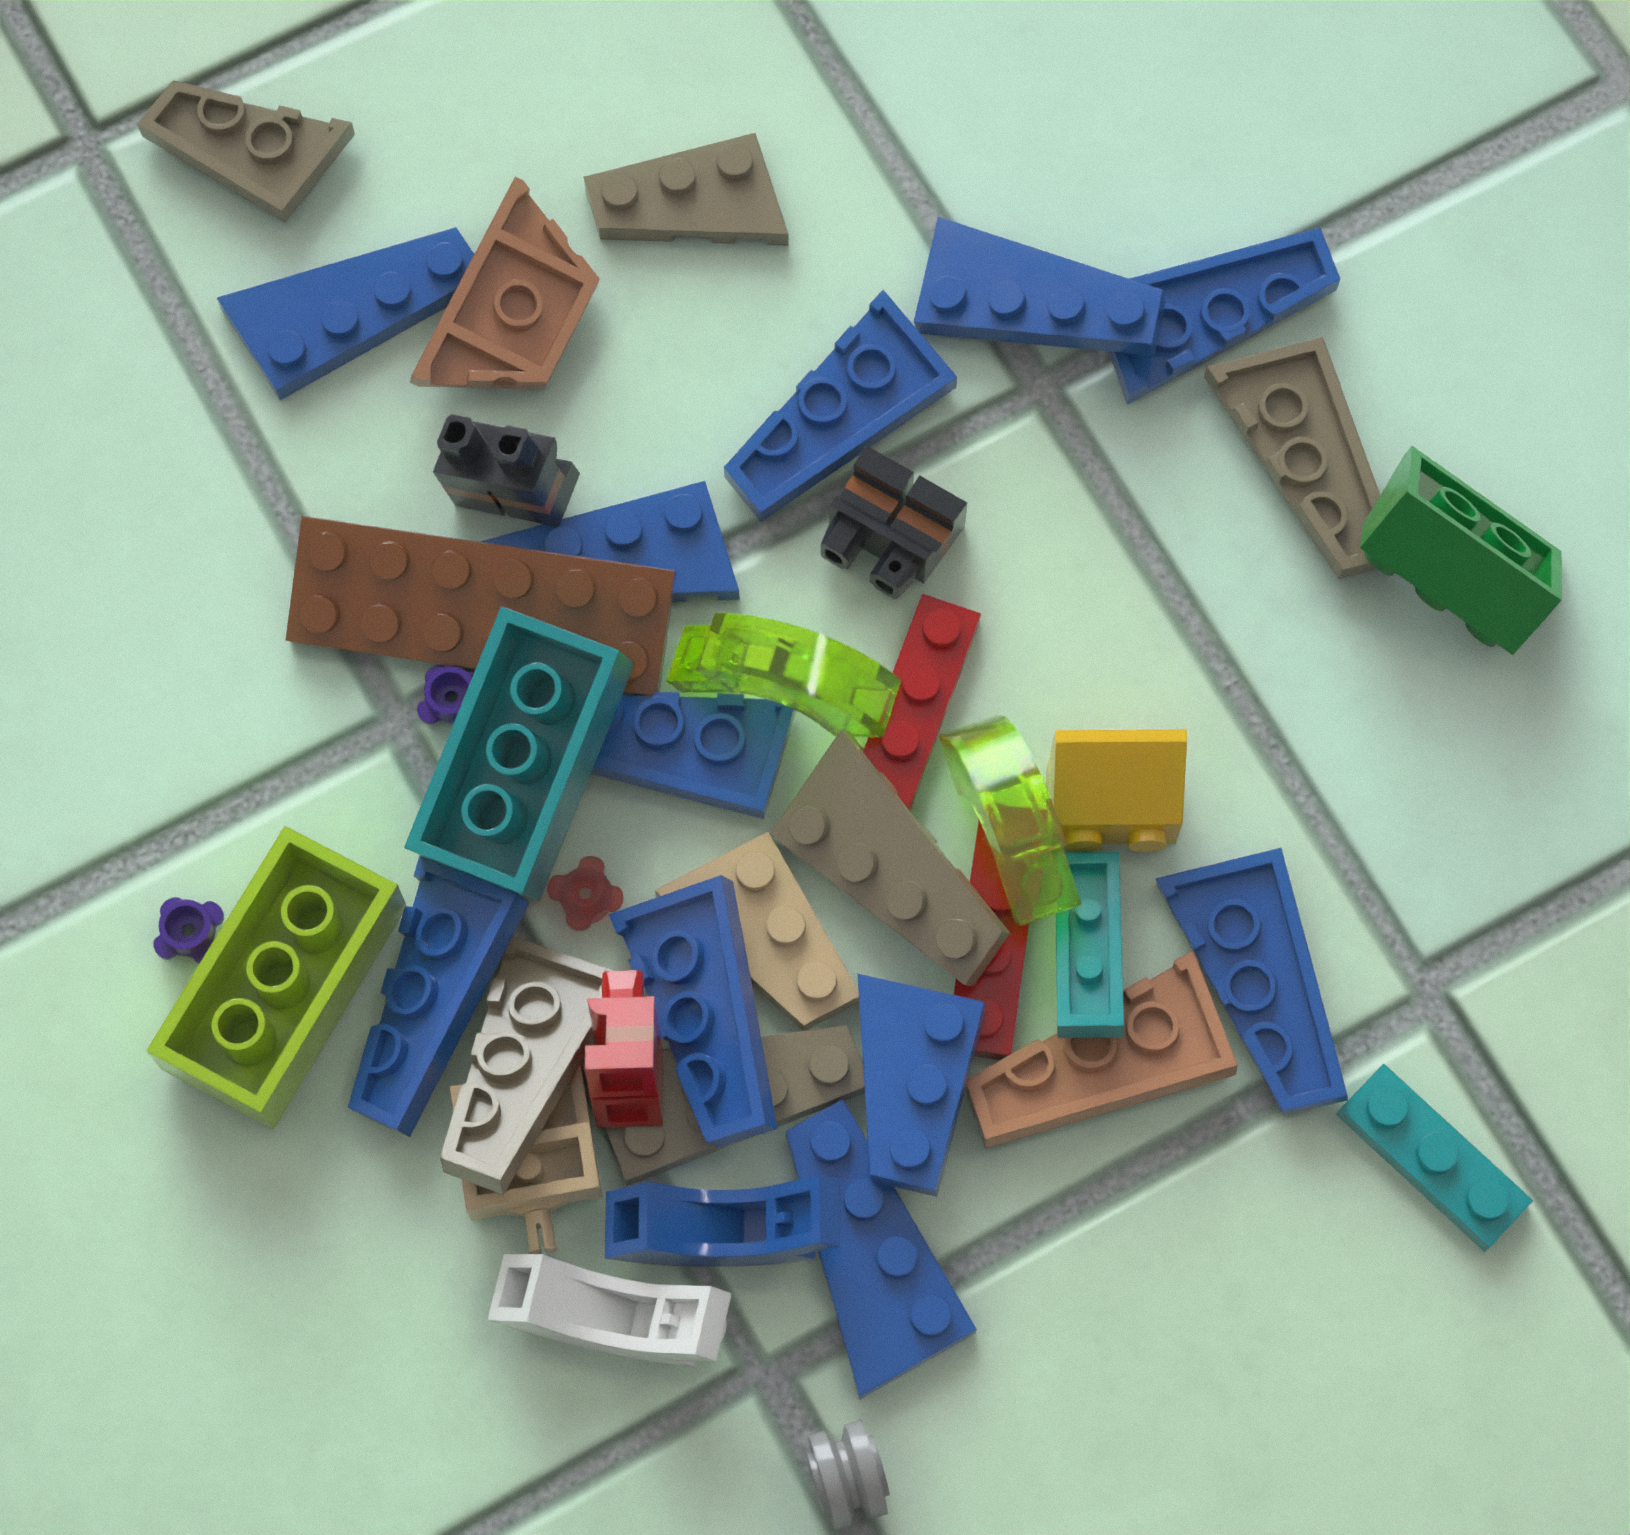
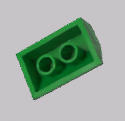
[1360,446,1562,655]

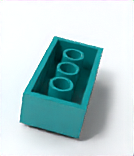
[404,606,635,902]

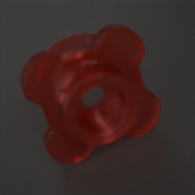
[547,856,624,931]

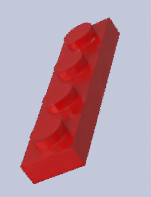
[863,594,981,811]
[953,800,1045,1060]

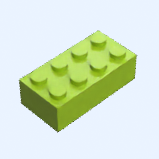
[146,826,407,1130]

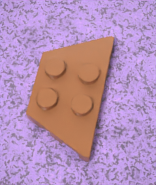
[410,176,600,389]

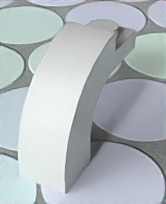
[488,1254,732,1366]

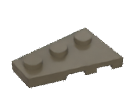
[137,81,355,223]
[583,133,789,246]

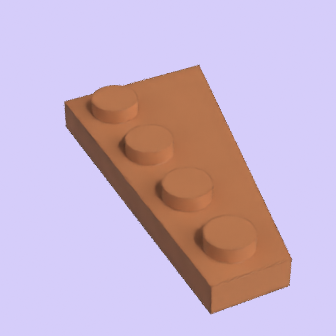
[965,951,1238,1149]

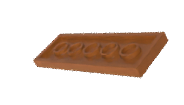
[285,516,677,696]

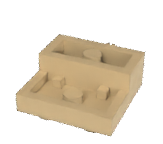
[450,1064,603,1254]

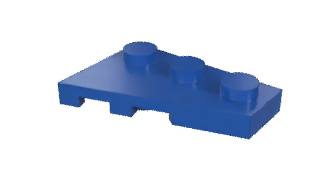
[857,973,986,1197]

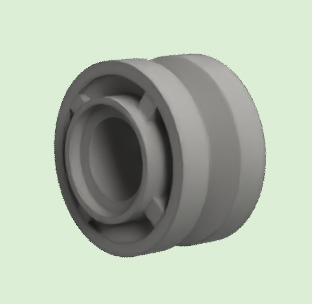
[806,1420,890,1530]

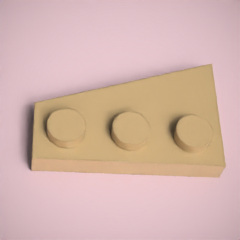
[655,831,859,1031]

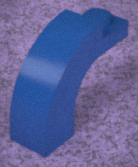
[605,1175,841,1267]

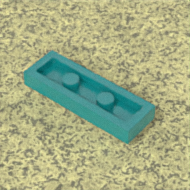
[1055,852,1124,1038]
[1336,1063,1534,1252]

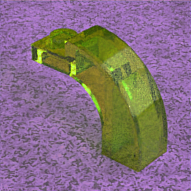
[666,613,901,737]
[938,715,1082,926]

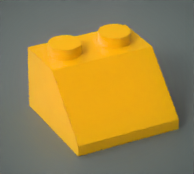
[1046,729,1187,852]

